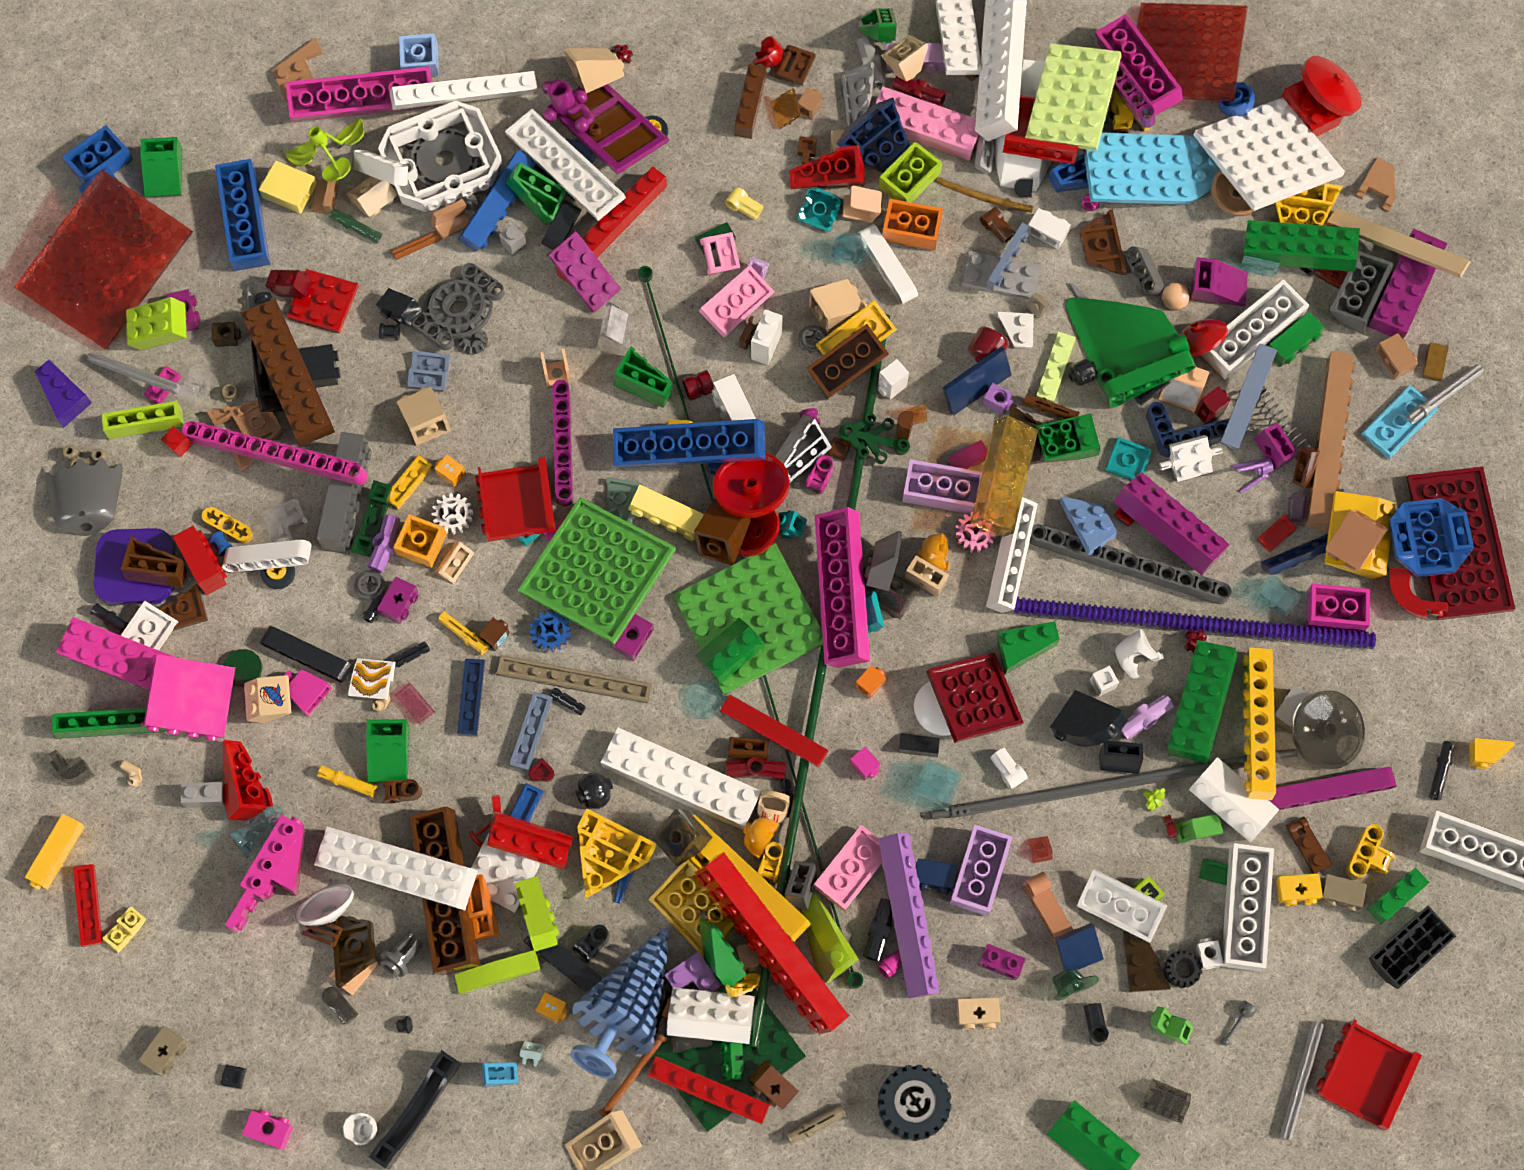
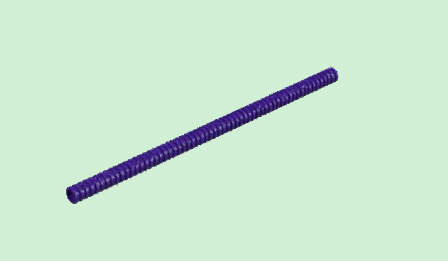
[1013,597,1376,649]

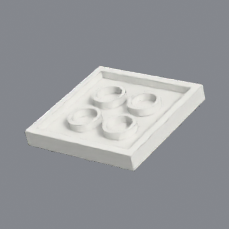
[471,833,541,913]

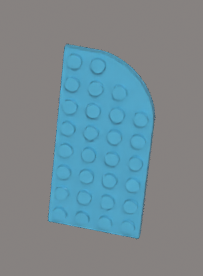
[1084,133,1220,204]

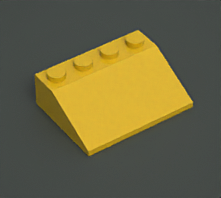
[1324,491,1395,579]
[649,854,734,957]

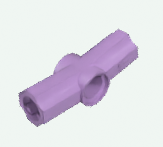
[1119,695,1174,741]

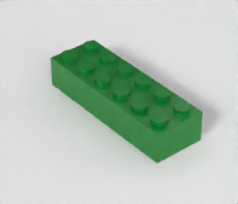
[1243,220,1360,272]
[1168,640,1238,764]

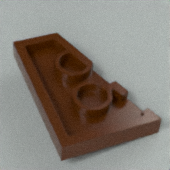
[159,583,208,631]

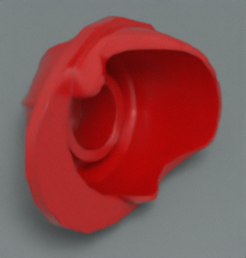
[752,36,783,68]

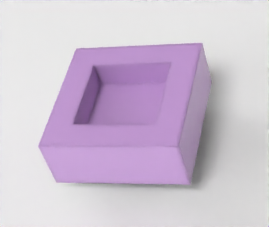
[748,256,770,280]

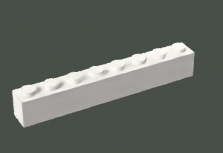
[390,71,537,110]

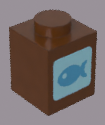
[479,617,510,651]

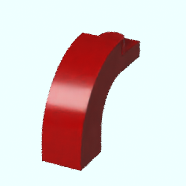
[1390,568,1449,620]

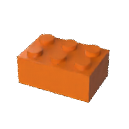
[882,199,943,251]

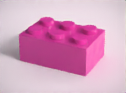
[1306,584,1370,633]

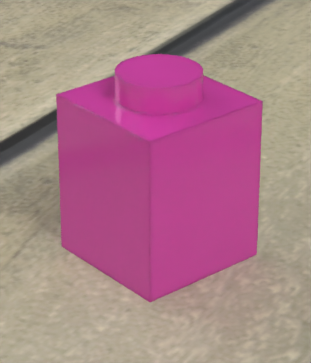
[850,747,881,780]

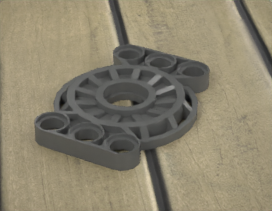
[405,126,479,205]
[411,263,505,350]

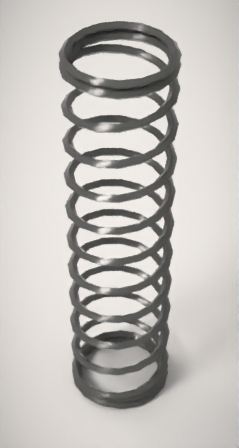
[1255,386,1312,461]

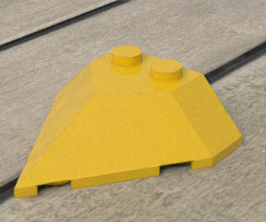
[577,808,658,899]

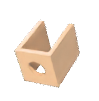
[843,186,882,223]
[541,348,571,387]

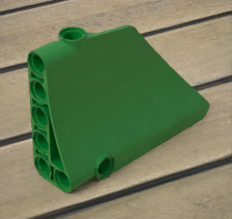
[1066,297,1196,408]

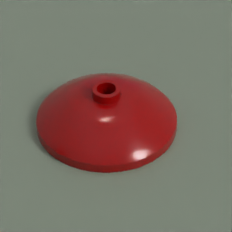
[1180,319,1228,357]
[739,510,780,557]

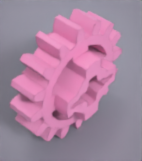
[955,512,996,553]

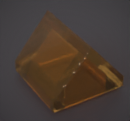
[905,404,927,425]

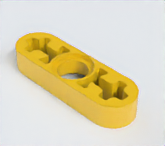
[202,507,253,544]

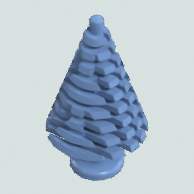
[570,928,671,1079]

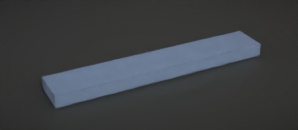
[1220,343,1277,451]

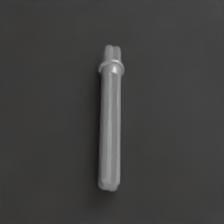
[1406,364,1483,424]

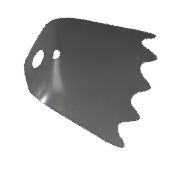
[45,458,123,536]

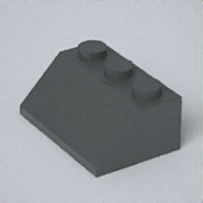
[864,531,902,591]

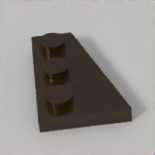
[1123,931,1171,993]

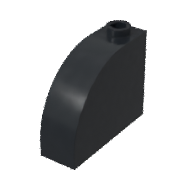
[1050,690,1128,747]

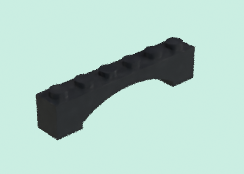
[369,1050,461,1170]

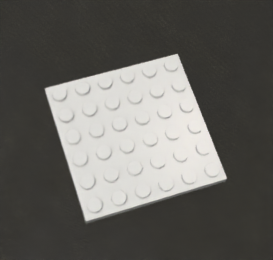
[1194,98,1345,211]

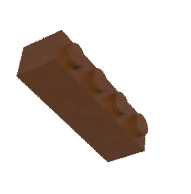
[734,64,766,139]

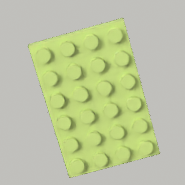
[1025,43,1121,151]

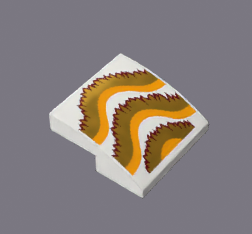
[348,658,395,700]

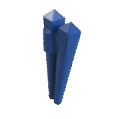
[614,871,634,904]

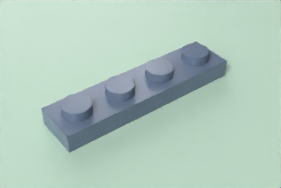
[986,223,1029,291]
[509,692,553,772]

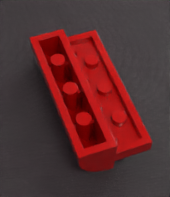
[487,811,572,869]

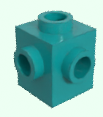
[778,510,807,539]

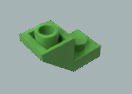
[1174,814,1224,844]

